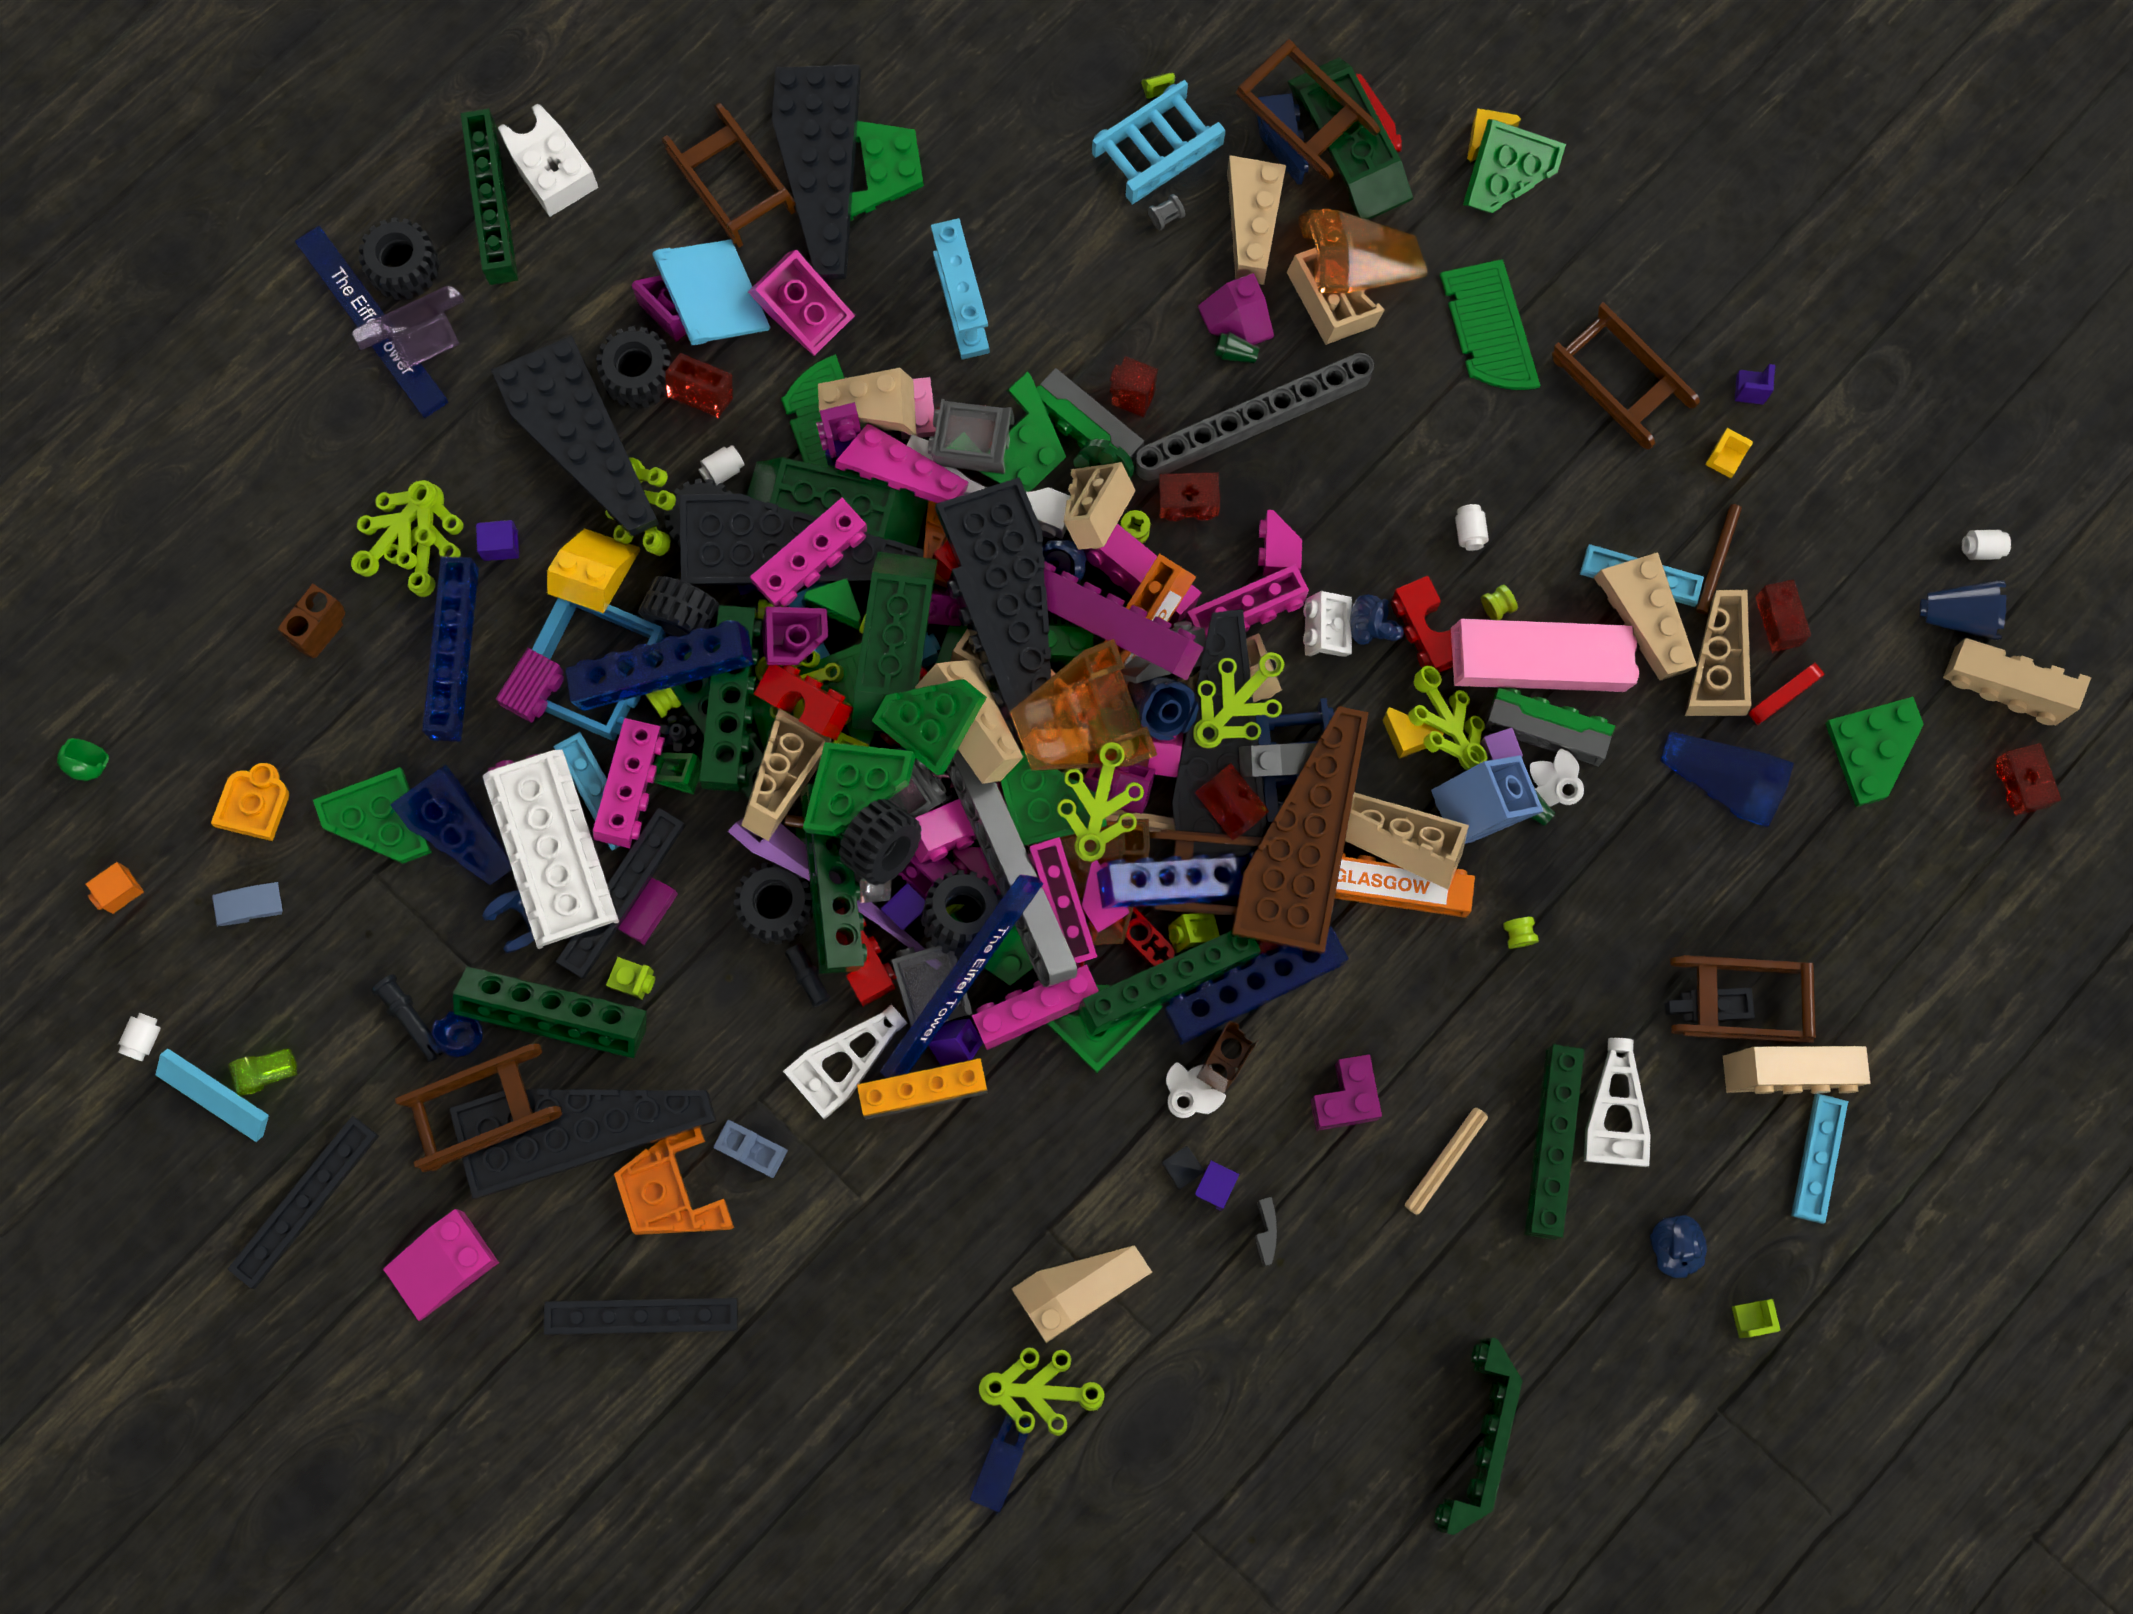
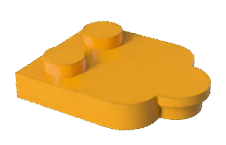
[211,763,289,841]

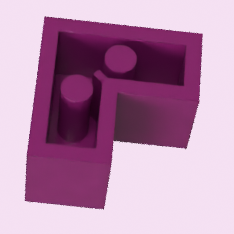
[1083,755,1156,818]
[1310,1054,1382,1131]

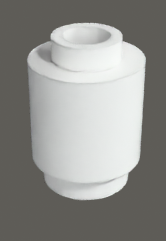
[698,445,745,486]
[1455,504,1489,551]
[1962,530,2011,560]
[118,1013,161,1061]

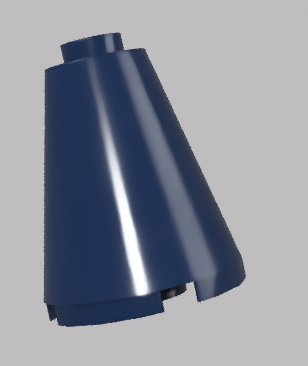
[1919,580,2006,640]
[1127,677,1199,740]

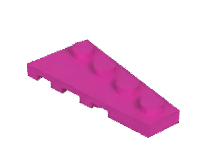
[835,423,968,503]

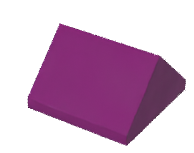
[631,275,686,342]

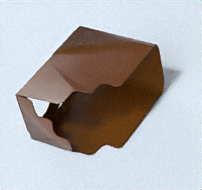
[277,583,346,658]
[1196,1021,1259,1094]

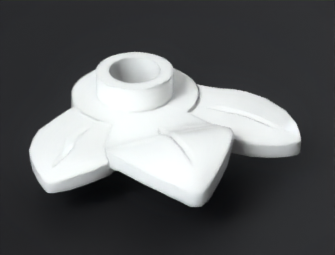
[1530,748,1584,807]
[1166,1062,1226,1118]

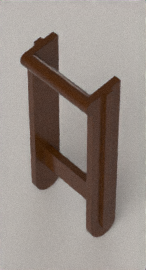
[1235,39,1381,180]
[662,102,796,248]
[1552,302,1700,449]
[1143,830,1263,916]
[1670,955,1816,1043]
[395,1044,562,1172]

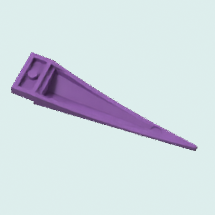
[728,817,942,970]

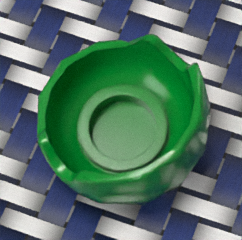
[57,738,109,781]

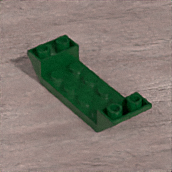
[1288,57,1413,223]
[747,457,928,547]
[852,552,938,733]
[1434,1338,1523,1535]

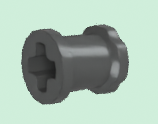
[1148,194,1185,231]

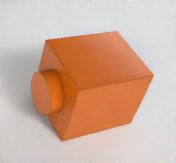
[86,862,144,914]

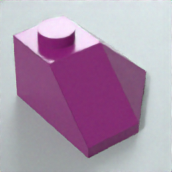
[1198,273,1274,345]
[762,607,828,665]

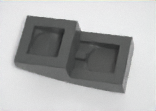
[1254,1197,1277,1267]

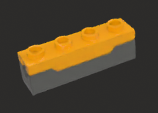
[857,1058,988,1120]

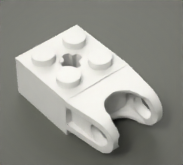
[498,104,598,217]

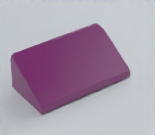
[618,878,678,945]

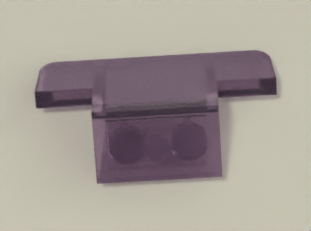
[352,286,464,369]

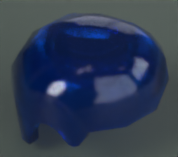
[432,1011,483,1057]

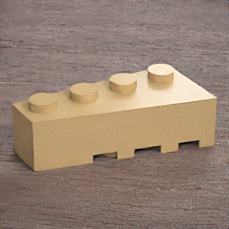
[915,660,1023,784]
[741,709,832,841]

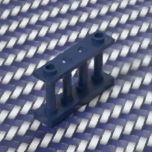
[1255,698,1334,829]

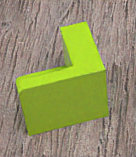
[1732,1299,1781,1338]

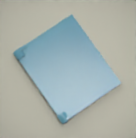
[652,240,770,345]

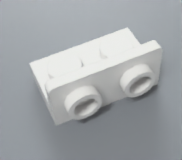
[1303,591,1352,657]

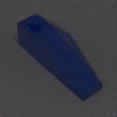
[1660,732,1794,827]
[390,765,512,885]

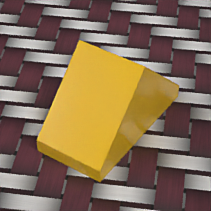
[1467,108,1521,162]
[1383,707,1444,759]

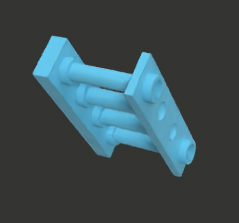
[1092,80,1225,204]
[931,218,990,360]

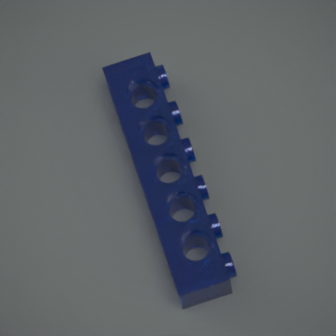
[422,556,479,741]
[566,620,754,711]
[1096,852,1255,909]
[1165,926,1349,1045]

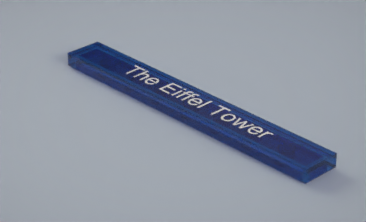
[295,226,449,418]
[881,874,1044,1078]

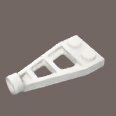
[783,1004,907,1120]
[1584,1038,1650,1167]

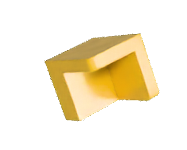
[1705,428,1753,478]

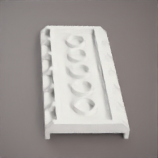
[482,750,619,949]

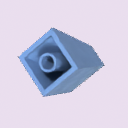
[1431,755,1544,844]

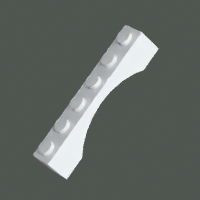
[907,435,1070,539]

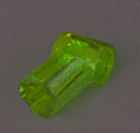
[228,1048,297,1095]

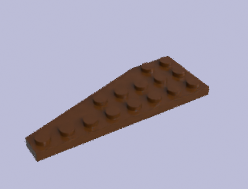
[1231,706,1369,954]

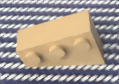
[1287,246,1385,345]
[818,368,917,435]
[1063,462,1136,550]

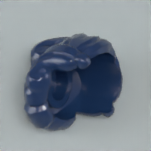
[1042,540,1087,583]
[1350,594,1404,645]
[1650,1215,1707,1278]

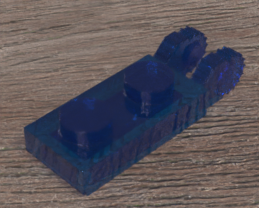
[970,1414,1031,1513]

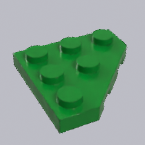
[1463,119,1566,213]
[872,679,987,775]
[1825,697,1924,807]
[803,742,916,836]
[1001,750,1108,846]
[313,767,432,864]
[1046,985,1163,1073]

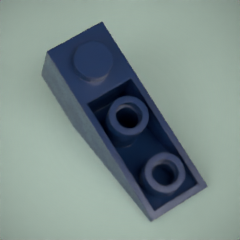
[1256,93,1308,185]

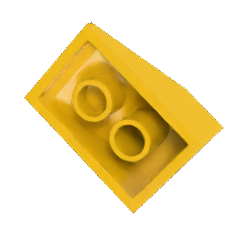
[547,528,640,613]

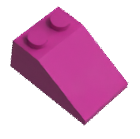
[748,250,855,356]
[383,1209,499,1321]

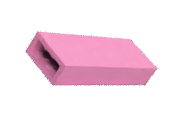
[1451,619,1639,692]

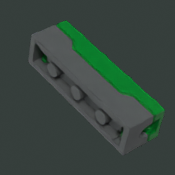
[1037,368,1144,465]
[1485,688,1615,767]

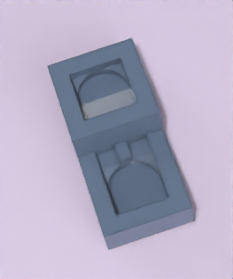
[212,882,283,927]
[713,1120,788,1178]

